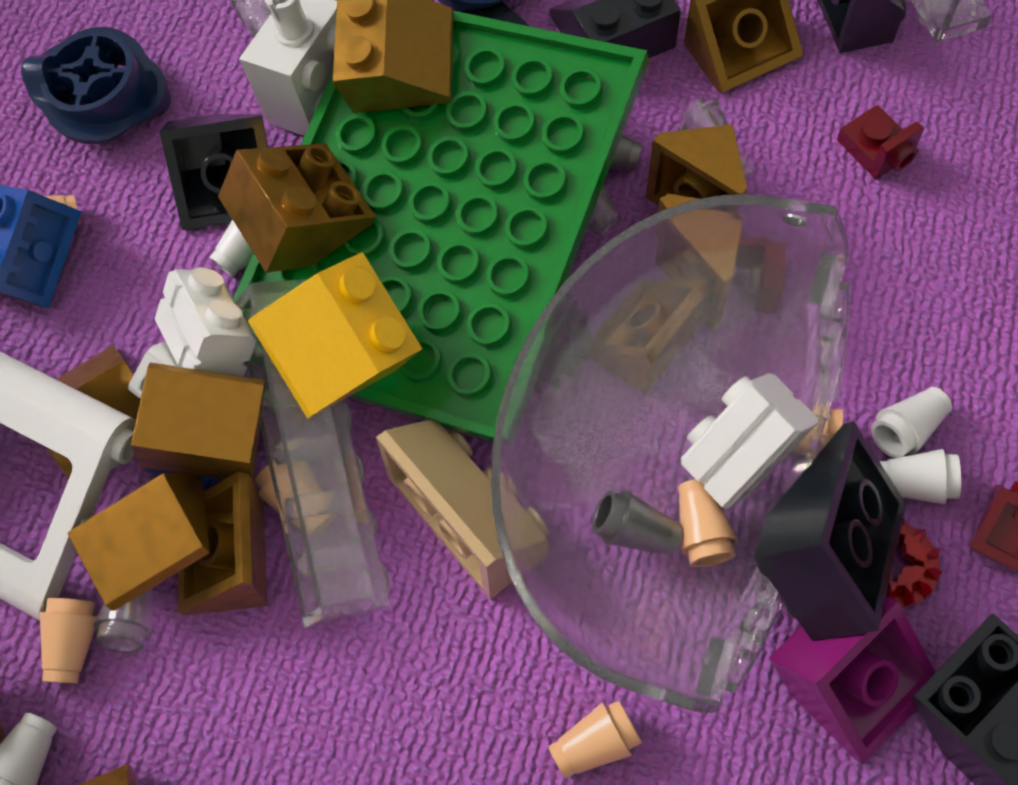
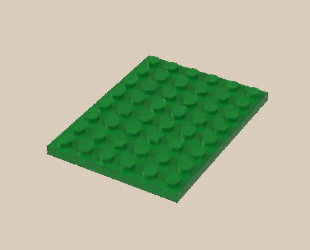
[233,11,649,446]

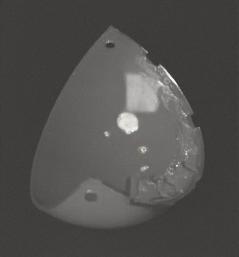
[491,194,850,714]

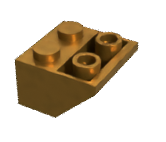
[218,143,376,273]

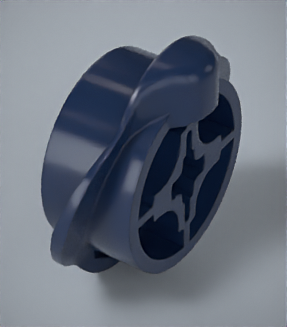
[21,27,171,144]

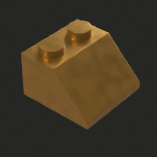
[333,0,454,113]

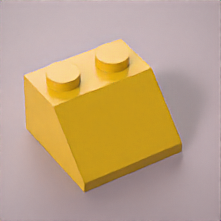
[248,252,422,419]

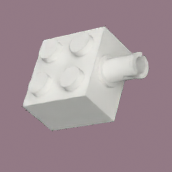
[239,0,337,136]

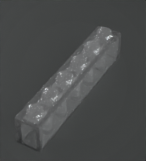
[236,279,390,628]

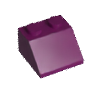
[769,596,935,764]

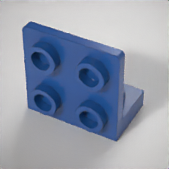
[0,185,82,308]

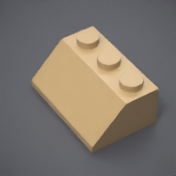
[376,419,544,600]

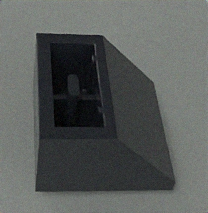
[911,613,1018,785]

